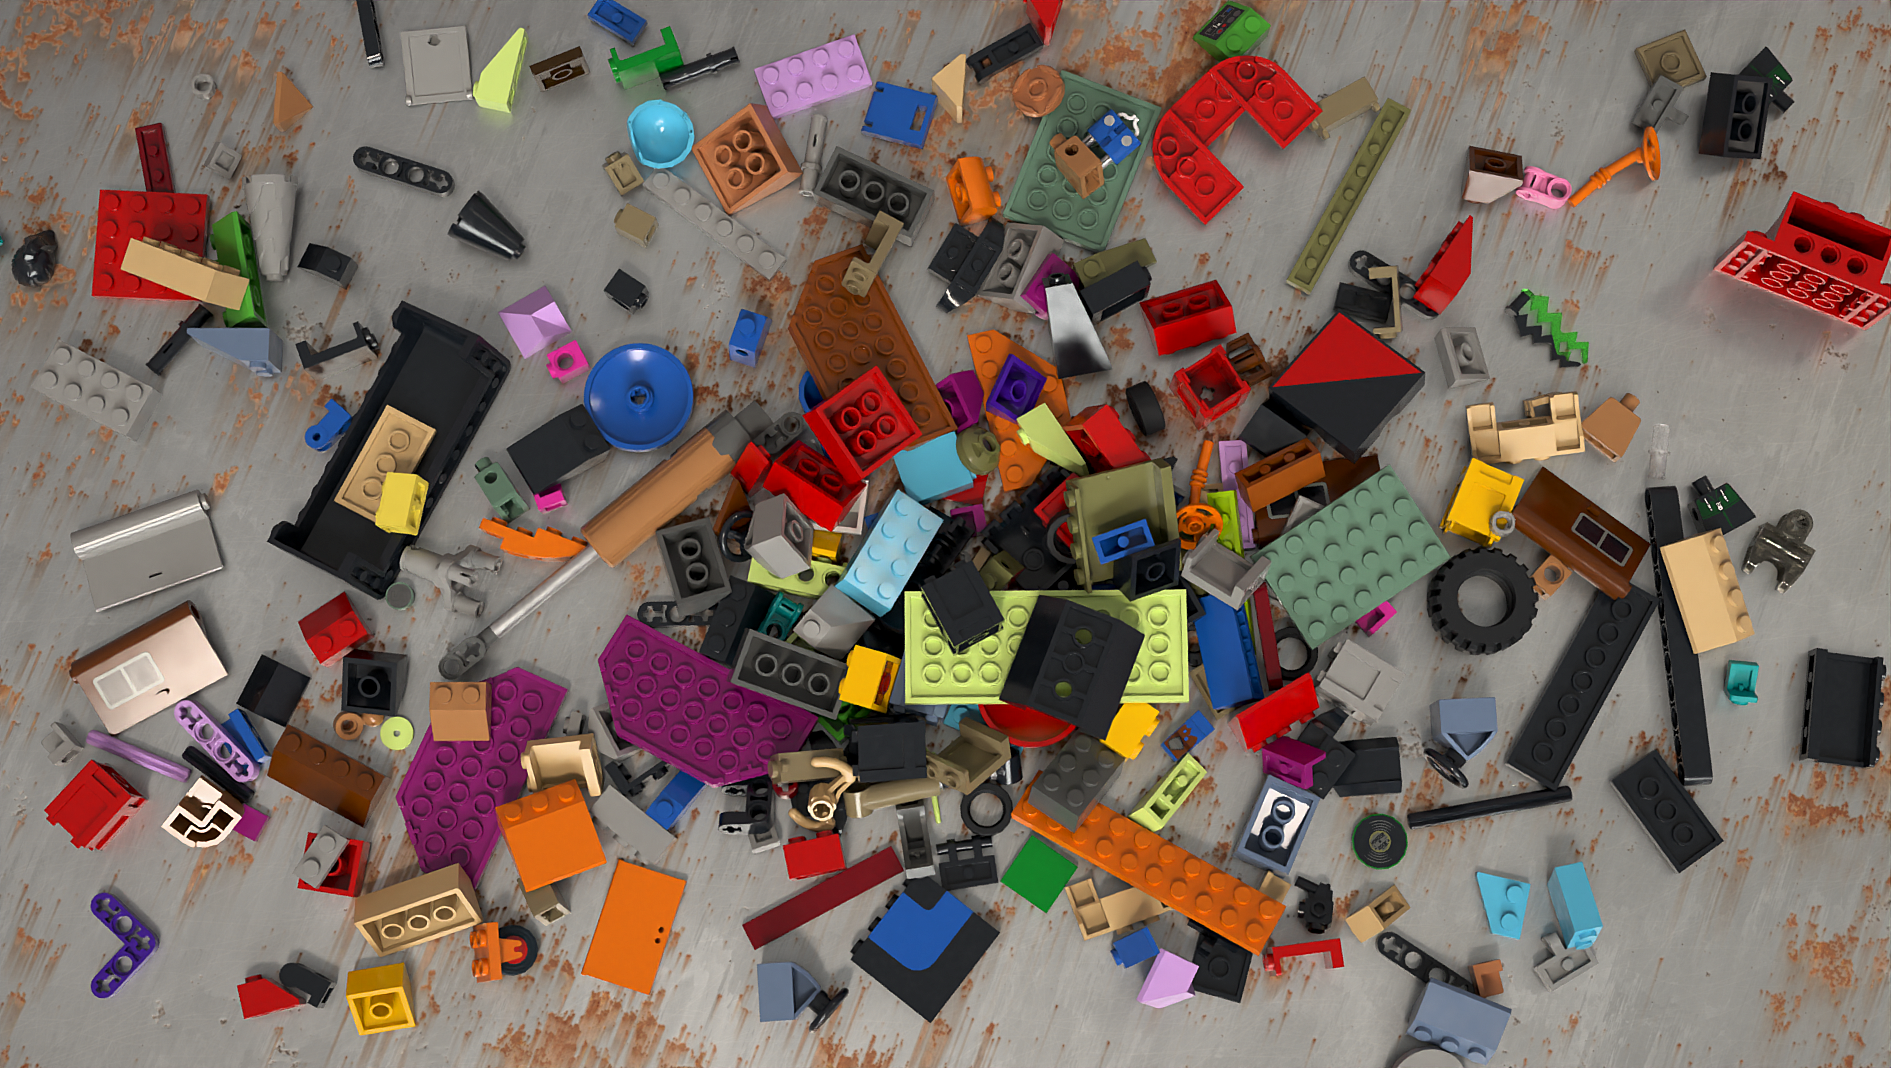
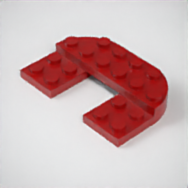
[1151,56,1323,225]

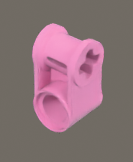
[1515,166,1572,209]

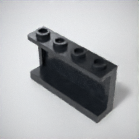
[1799,648,1886,770]

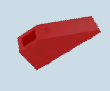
[730,441,773,498]

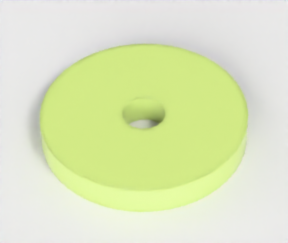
[380,717,414,750]

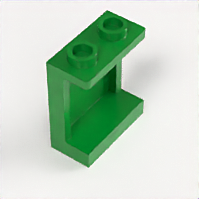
[608,26,684,90]

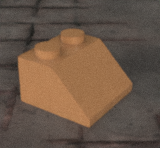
[429,682,492,741]

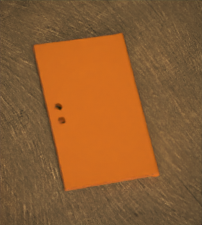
[581,859,687,995]

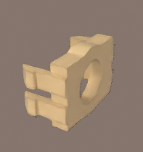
[1523,392,1562,418]

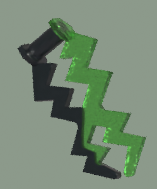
[1505,289,1589,368]

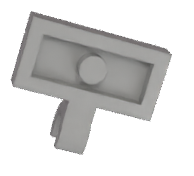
[1534,932,1598,992]

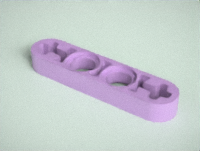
[174,700,260,782]

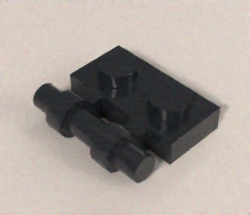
[936,835,998,891]

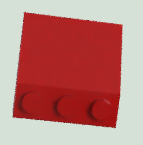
[802,365,923,485]
[1228,672,1319,753]

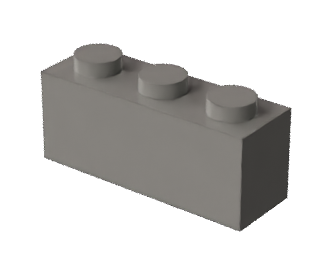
[589,785,678,865]

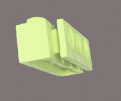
[747,557,858,603]

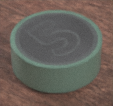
[385,582,415,611]

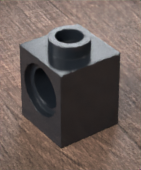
[604,269,649,315]

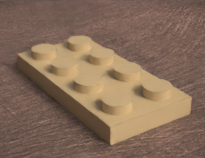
[334,405,437,523]

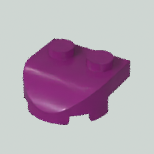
[1020,253,1079,320]

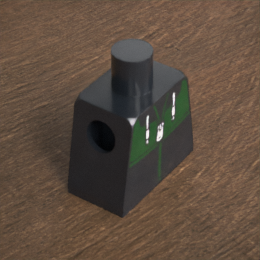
[1738,47,1795,114]
[1688,475,1756,535]

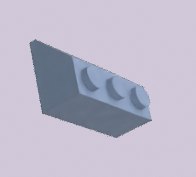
[1406,977,1512,1065]

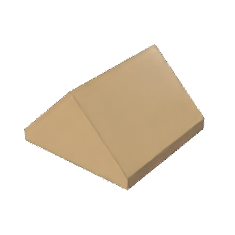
[932,54,966,123]

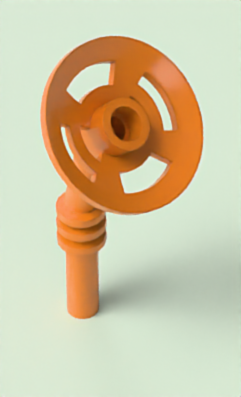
[1567,126,1661,207]
[1176,440,1223,550]

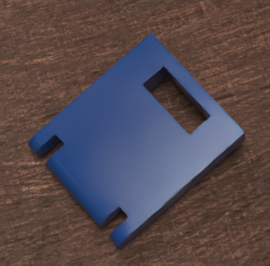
[861,81,938,150]

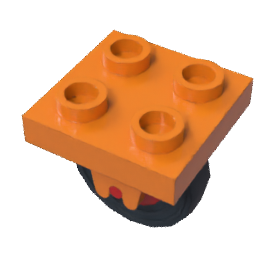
[469,922,538,983]

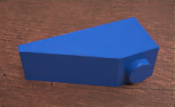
[645,770,707,832]
[1110,927,1160,969]

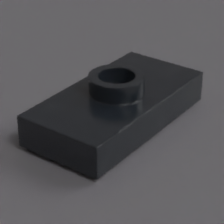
[1333,282,1393,323]

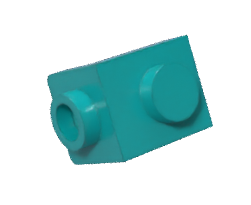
[1723,660,1759,705]

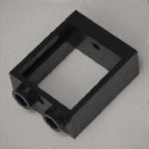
[1079,260,1152,326]

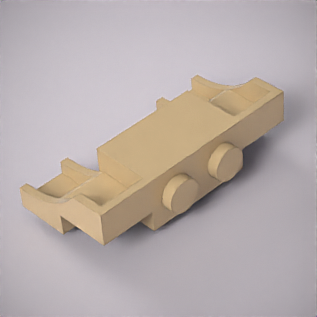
[1466,391,1585,464]
[1065,878,1173,941]

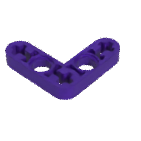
[90,893,160,998]

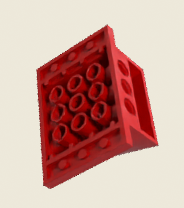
[1713,191,1891,330]

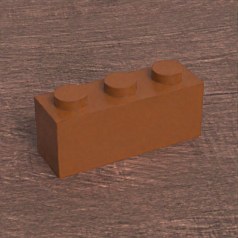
[1234,438,1326,512]

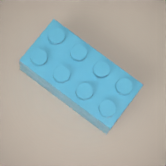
[834,490,943,617]

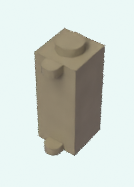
[1308,76,1381,140]
[768,748,847,784]

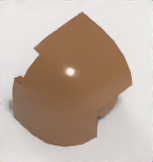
[161,775,245,848]

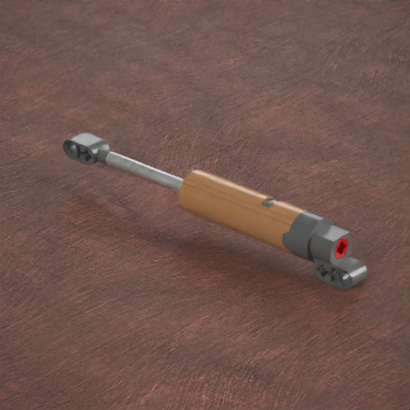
[438,400,804,680]

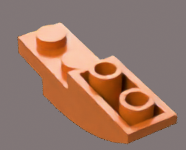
[479,517,588,562]

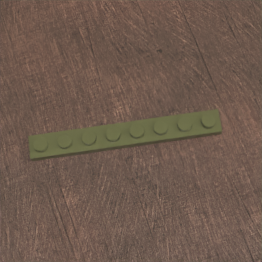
[1286,98,1411,295]

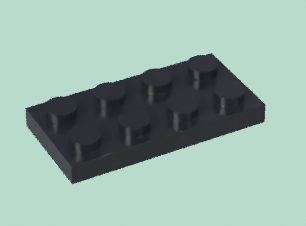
[1609,749,1724,874]

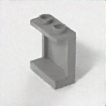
[1181,528,1272,610]

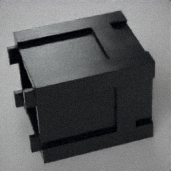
[921,559,1005,656]
[843,713,927,783]

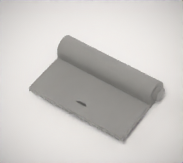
[70,490,224,612]

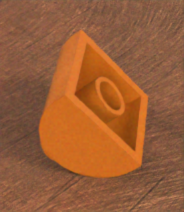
[946,156,1001,227]

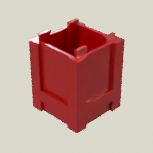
[1169,344,1251,432]
[44,759,148,851]

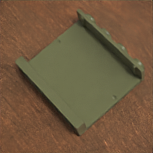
[1064,458,1183,594]

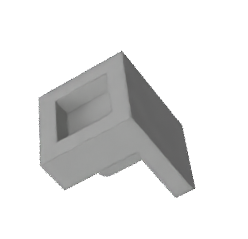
[41,722,84,767]

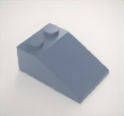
[187,328,283,377]
[1232,775,1320,879]

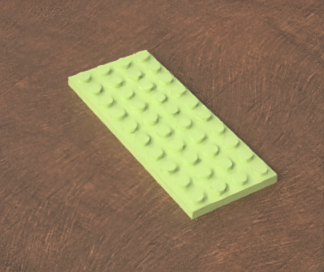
[905,589,1189,705]

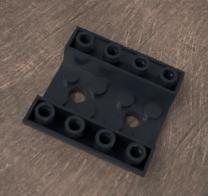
[999,595,1145,741]

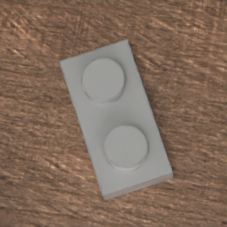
[292,825,350,889]

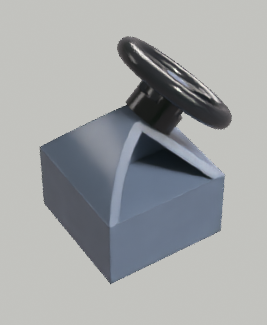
[1423,697,1498,789]
[757,962,849,1033]

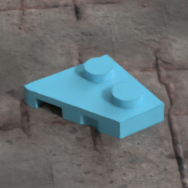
[1475,872,1531,940]

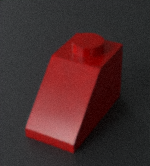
[237,974,306,1019]

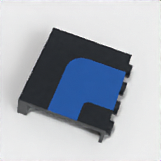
[850,876,1000,1023]

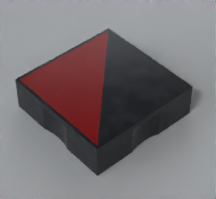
[1268,309,1425,464]

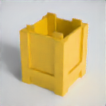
[1438,458,1525,549]

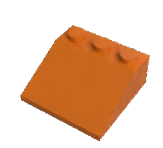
[495,779,607,892]

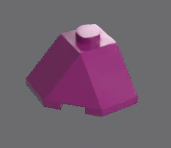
[936,370,984,434]

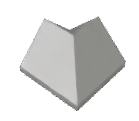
[588,702,643,763]

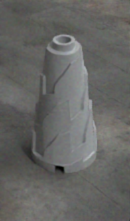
[242,174,298,281]

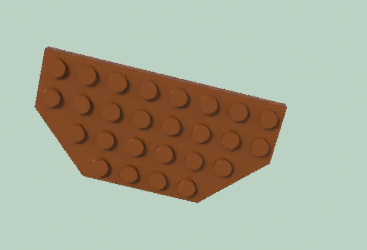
[788,244,958,451]

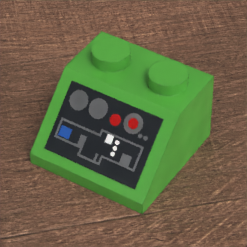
[1192,0,1271,63]

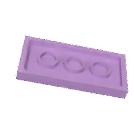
[754,34,873,120]

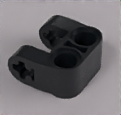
[718,775,775,835]

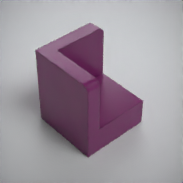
[950,504,987,538]

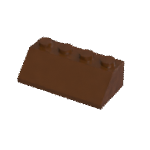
[267,724,392,828]

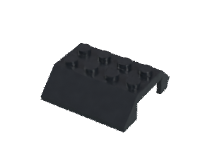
[980,465,1082,591]

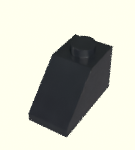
[297,243,358,290]

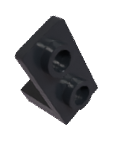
[604,760,671,797]

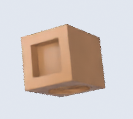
[1529,555,1573,600]

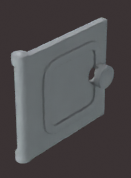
[400,26,474,106]

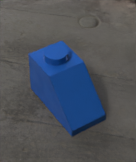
[1092,519,1155,565]

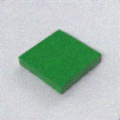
[1000,835,1078,913]

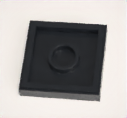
[1192,933,1253,1003]

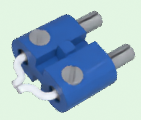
[1082,109,1141,169]

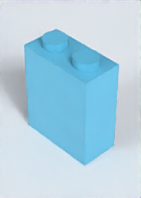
[893,431,977,505]
[1547,862,1603,950]

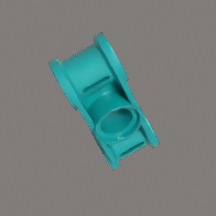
[757,591,804,641]

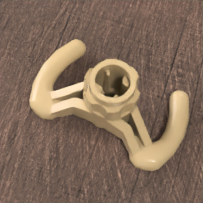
[788,756,856,832]

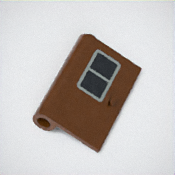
[1251,455,1380,550]

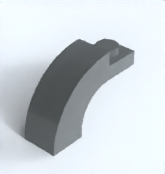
[896,799,935,879]

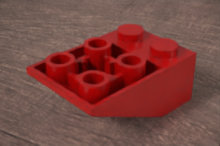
[1413,215,1473,315]

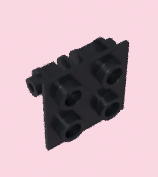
[920,506,975,575]

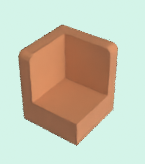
[1468,959,1504,998]

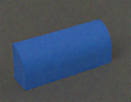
[1195,595,1264,709]

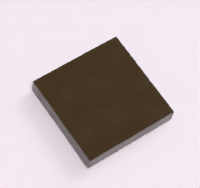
[529,46,590,92]

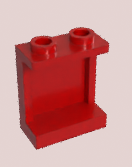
[1262,938,1344,976]

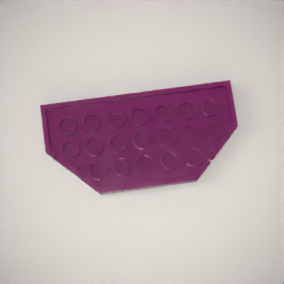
[598,615,819,788]
[396,667,569,892]

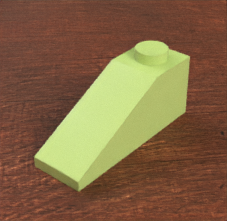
[473,28,529,113]
[1016,403,1089,477]
[1127,753,1207,832]

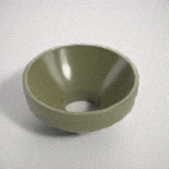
[956,426,1000,475]

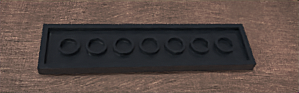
[1504,582,1660,791]

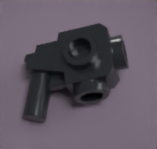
[1295,876,1334,934]

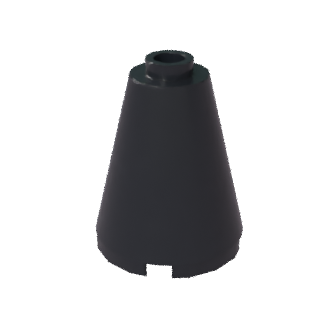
[447,190,526,261]

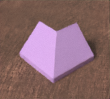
[498,286,572,359]
[1136,948,1199,1009]

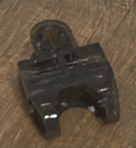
[1741,509,1816,594]

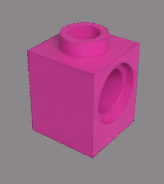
[546,340,591,384]

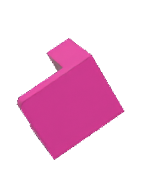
[533,483,568,514]
[1355,600,1397,637]

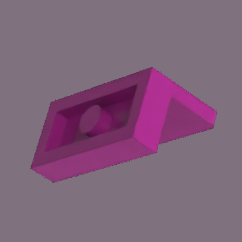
[1262,736,1326,790]

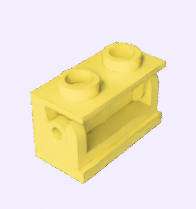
[375,472,429,535]

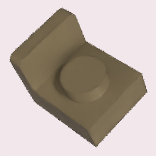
[602,151,644,196]

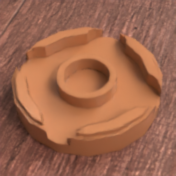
[1012,65,1065,118]

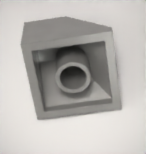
[793,583,876,661]

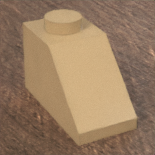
[1345,884,1410,943]

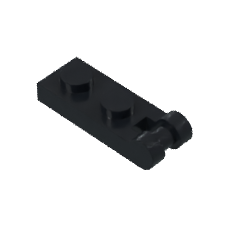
[966,23,1043,84]

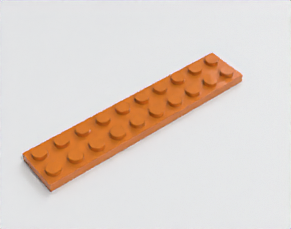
[1011,770,1286,956]

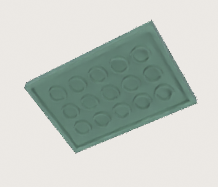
[1003,70,1162,253]
[1250,465,1451,650]

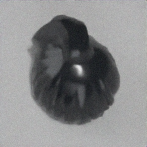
[11,230,56,288]

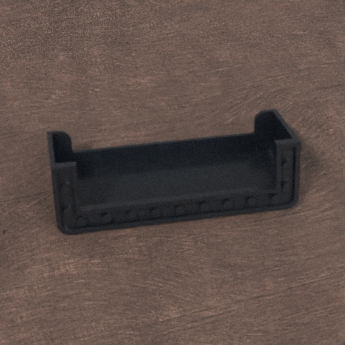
[267,300,511,600]

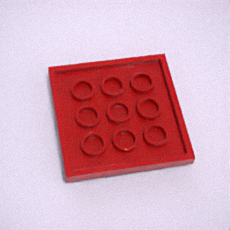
[92,189,210,303]

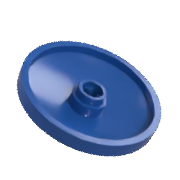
[584,343,694,452]

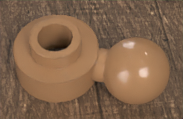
[333,711,384,740]

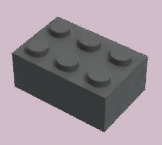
[1028,729,1125,833]

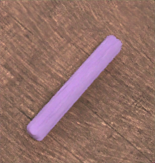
[86,730,191,783]

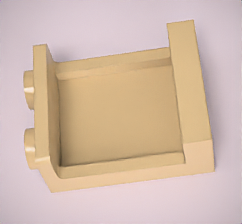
[521,733,605,797]

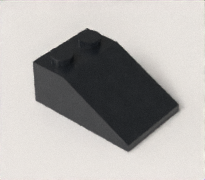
[506,404,610,496]

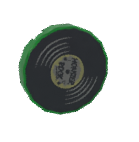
[1351,814,1408,870]

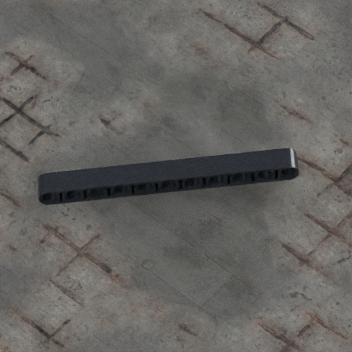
[1645,486,1713,786]

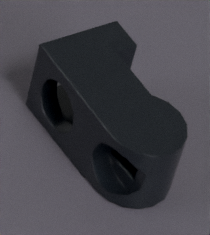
[279,963,337,1008]

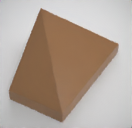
[273,72,313,132]

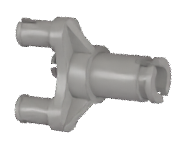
[400,544,502,618]

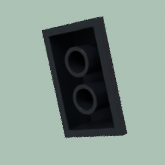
[1699,72,1773,159]
[699,575,776,667]

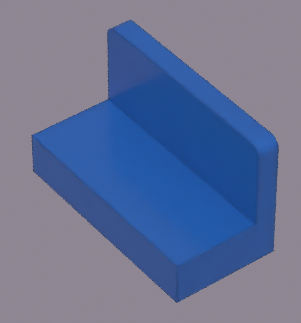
[221,708,272,774]

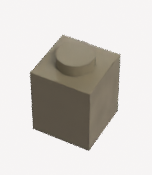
[614,203,659,248]

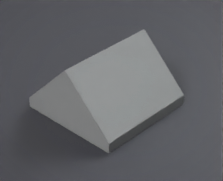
[1434,327,1490,389]

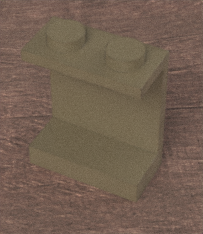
[1369,265,1403,339]

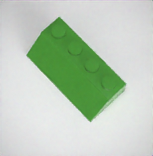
[210,211,268,328]

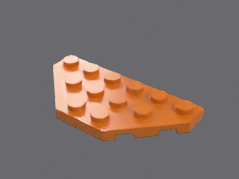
[967,329,1071,493]

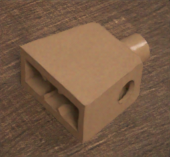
[1049,133,1104,199]
[1581,393,1641,462]

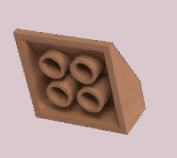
[692,103,803,216]

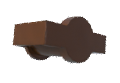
[1226,333,1272,387]

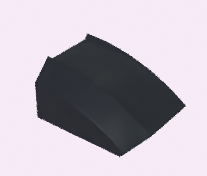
[1333,737,1402,797]

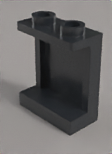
[295,321,379,381]

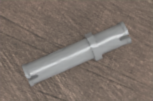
[799,114,828,197]

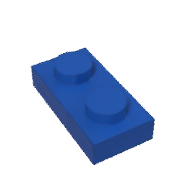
[588,0,648,45]

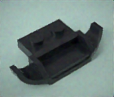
[927,217,1004,313]
[1289,707,1356,800]
[788,730,847,837]

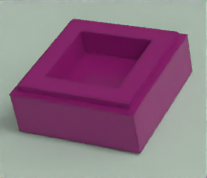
[232,804,270,842]

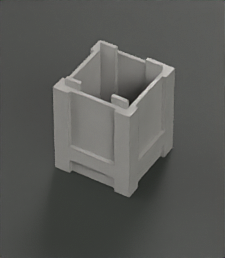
[1313,639,1406,727]

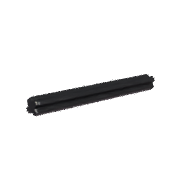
[1407,786,1572,830]

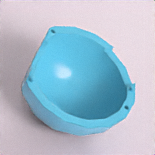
[627,99,695,169]

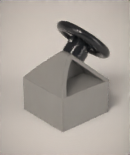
[719,493,814,579]

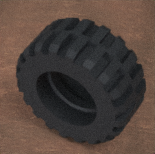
[1427,546,1539,656]

